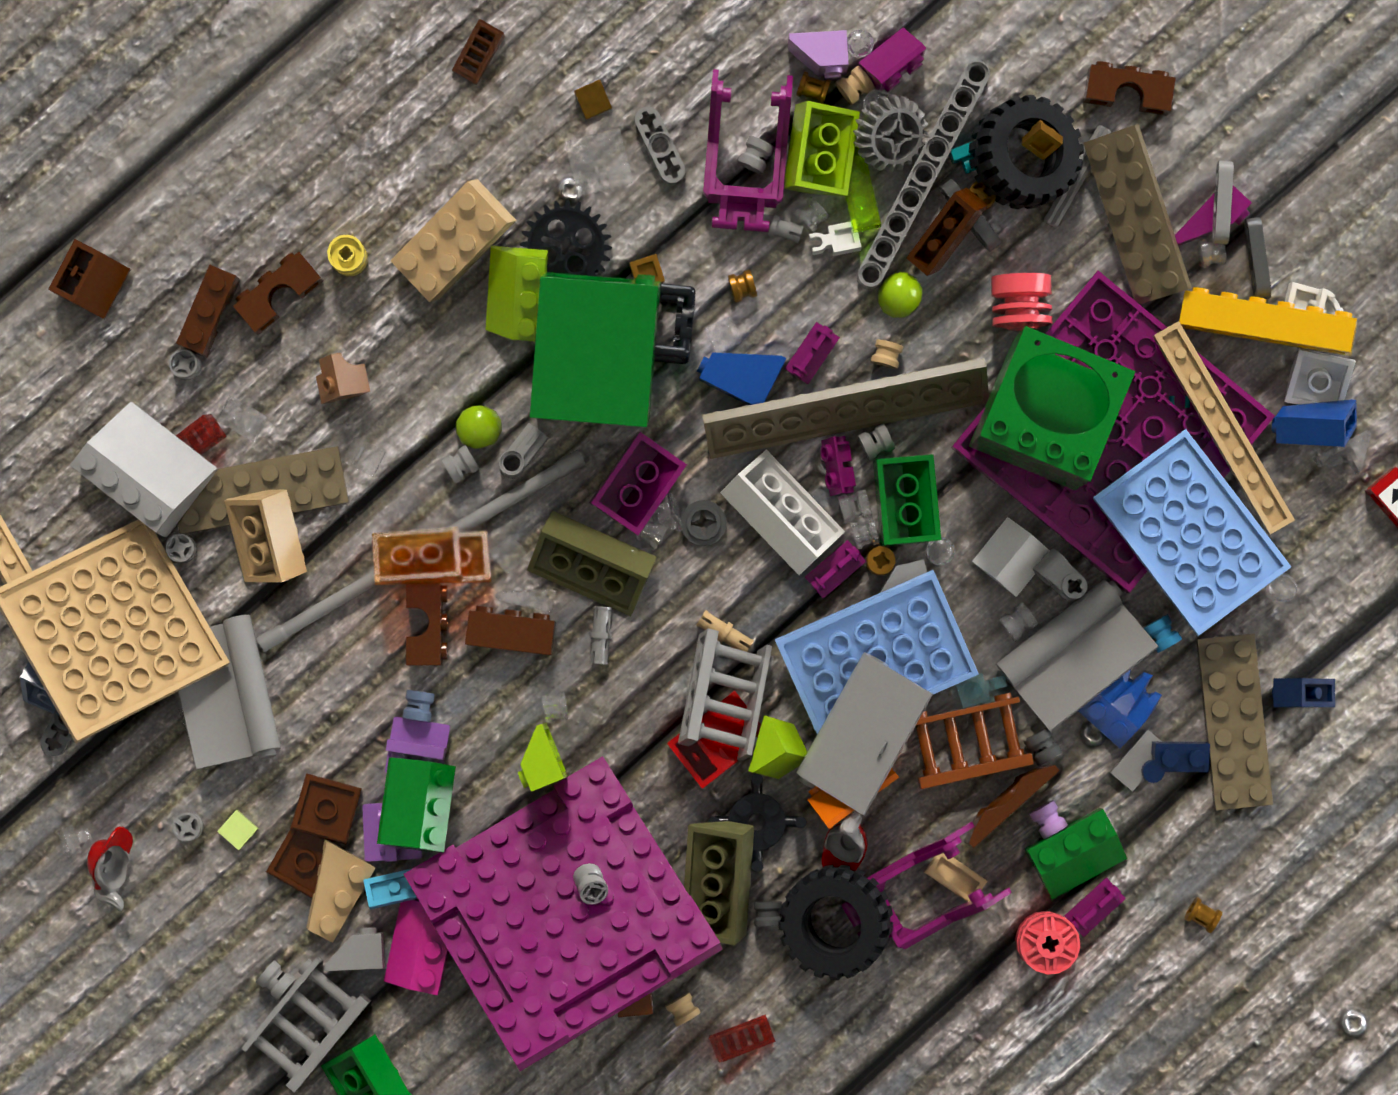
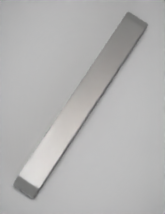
[857,61,990,290]

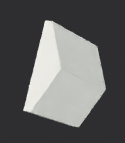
[1284,348,1356,405]
[972,517,1050,597]

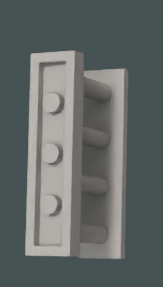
[678,628,774,761]
[241,957,371,1093]

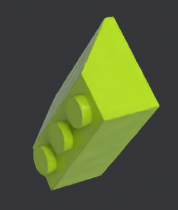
[784,101,860,196]
[485,246,548,342]

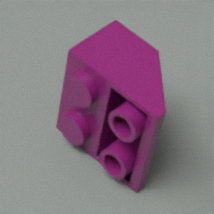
[858,28,926,94]

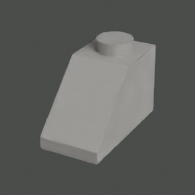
[325,927,385,971]

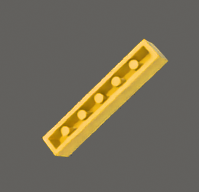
[1179,287,1357,356]

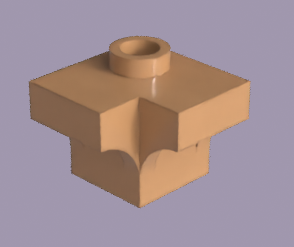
[316,353,370,404]

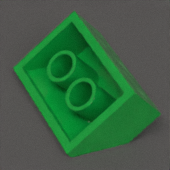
[873,454,941,546]
[377,757,456,852]
[1024,808,1127,899]
[321,1034,412,1095]

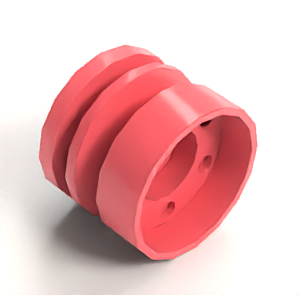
[991,273,1052,331]
[1015,911,1080,975]

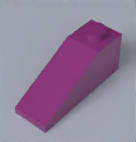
[1175,186,1252,246]

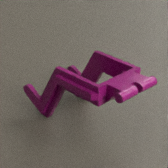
[703,69,793,232]
[841,821,1012,949]

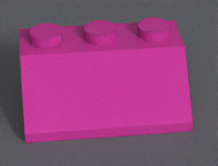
[384,899,449,995]

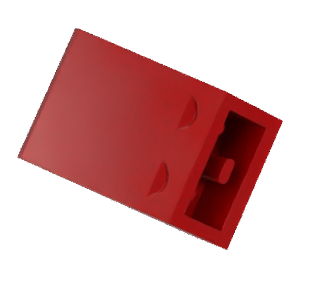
[667,690,761,789]

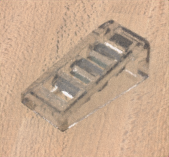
[496,589,558,613]

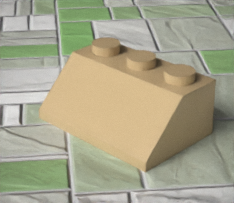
[224,490,307,583]

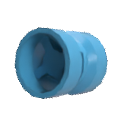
[1144,614,1182,653]

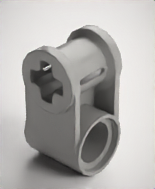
[1033,548,1087,601]

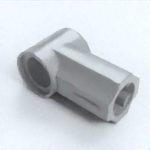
[499,423,548,479]

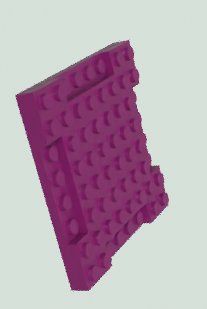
[951,271,1275,593]
[404,756,722,1071]

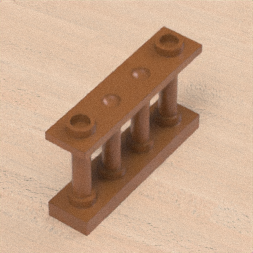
[916,692,1034,789]

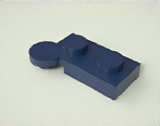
[1141,741,1210,783]

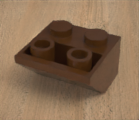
[48,239,131,320]

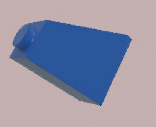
[697,352,786,406]
[1272,399,1357,447]

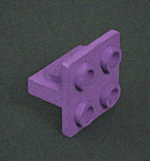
[385,717,450,773]
[362,803,423,862]

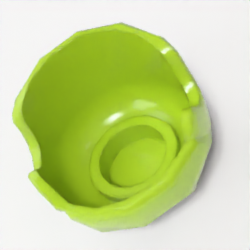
[878,272,922,318]
[456,405,502,449]

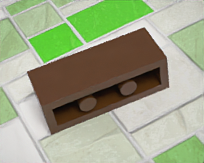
[906,187,988,276]
[465,606,556,656]

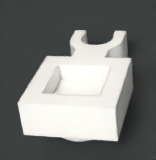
[809,221,861,256]

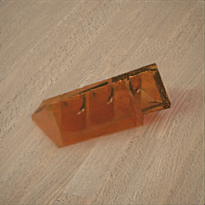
[372,526,491,585]

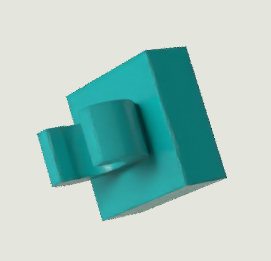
[949,141,976,174]

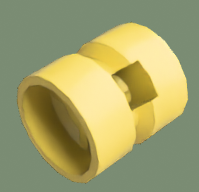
[327,235,368,277]

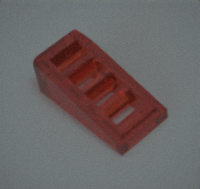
[176,414,226,455]
[709,1014,776,1063]

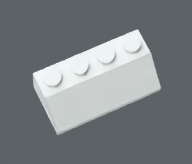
[720,449,845,575]

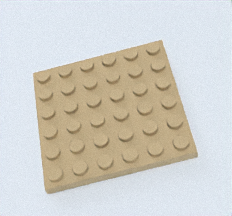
[0,519,230,743]

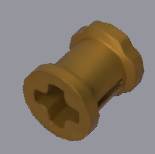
[796,71,831,104]
[1184,897,1223,933]

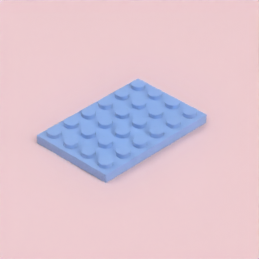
[1093,429,1291,636]
[775,570,979,734]

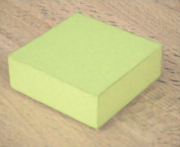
[217,810,259,850]

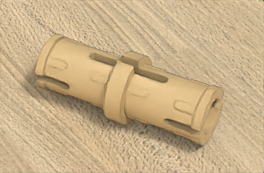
[696,610,754,652]

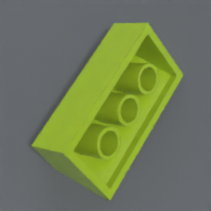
[518,723,568,792]

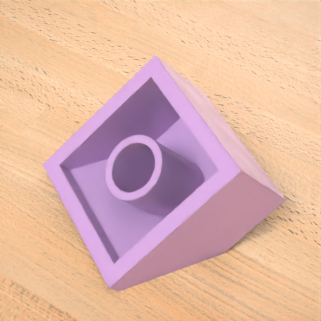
[788,30,849,80]

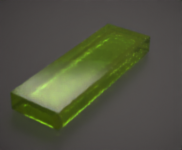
[845,147,881,233]

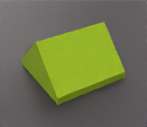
[748,715,807,779]

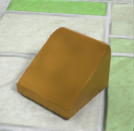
[574,80,612,120]

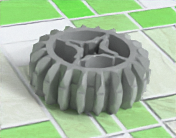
[853,94,929,172]

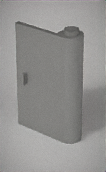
[996,579,1158,732]
[179,615,281,770]
[796,652,933,815]

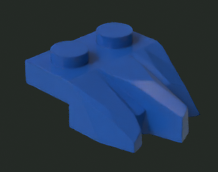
[1078,670,1162,749]

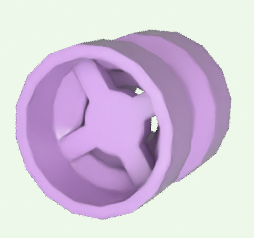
[1029,800,1068,839]

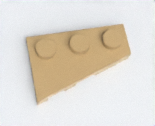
[306,840,376,943]

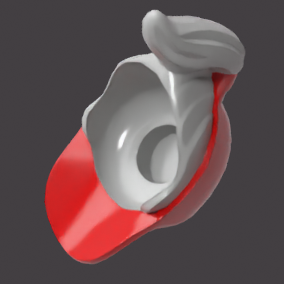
[822,812,868,871]
[87,827,133,911]

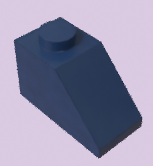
[1272,678,1335,707]

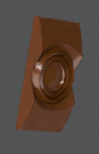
[964,764,1060,848]

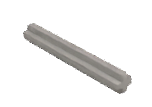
[1044,125,1111,228]

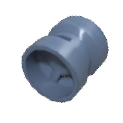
[402,690,435,722]

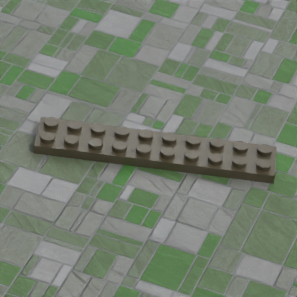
[702,358,989,459]

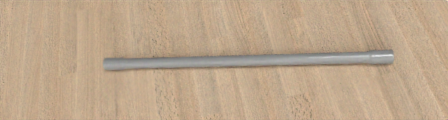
[256,450,586,652]

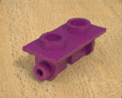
[785,322,840,384]
[820,436,856,496]
[805,540,866,598]
[1064,877,1126,937]

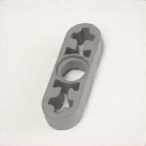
[635,107,685,185]
[1212,161,1234,244]

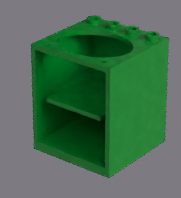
[530,272,661,427]
[969,326,1136,490]

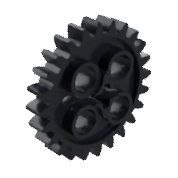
[520,200,612,276]

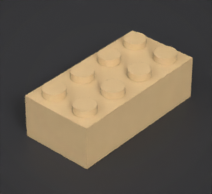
[390,179,517,302]

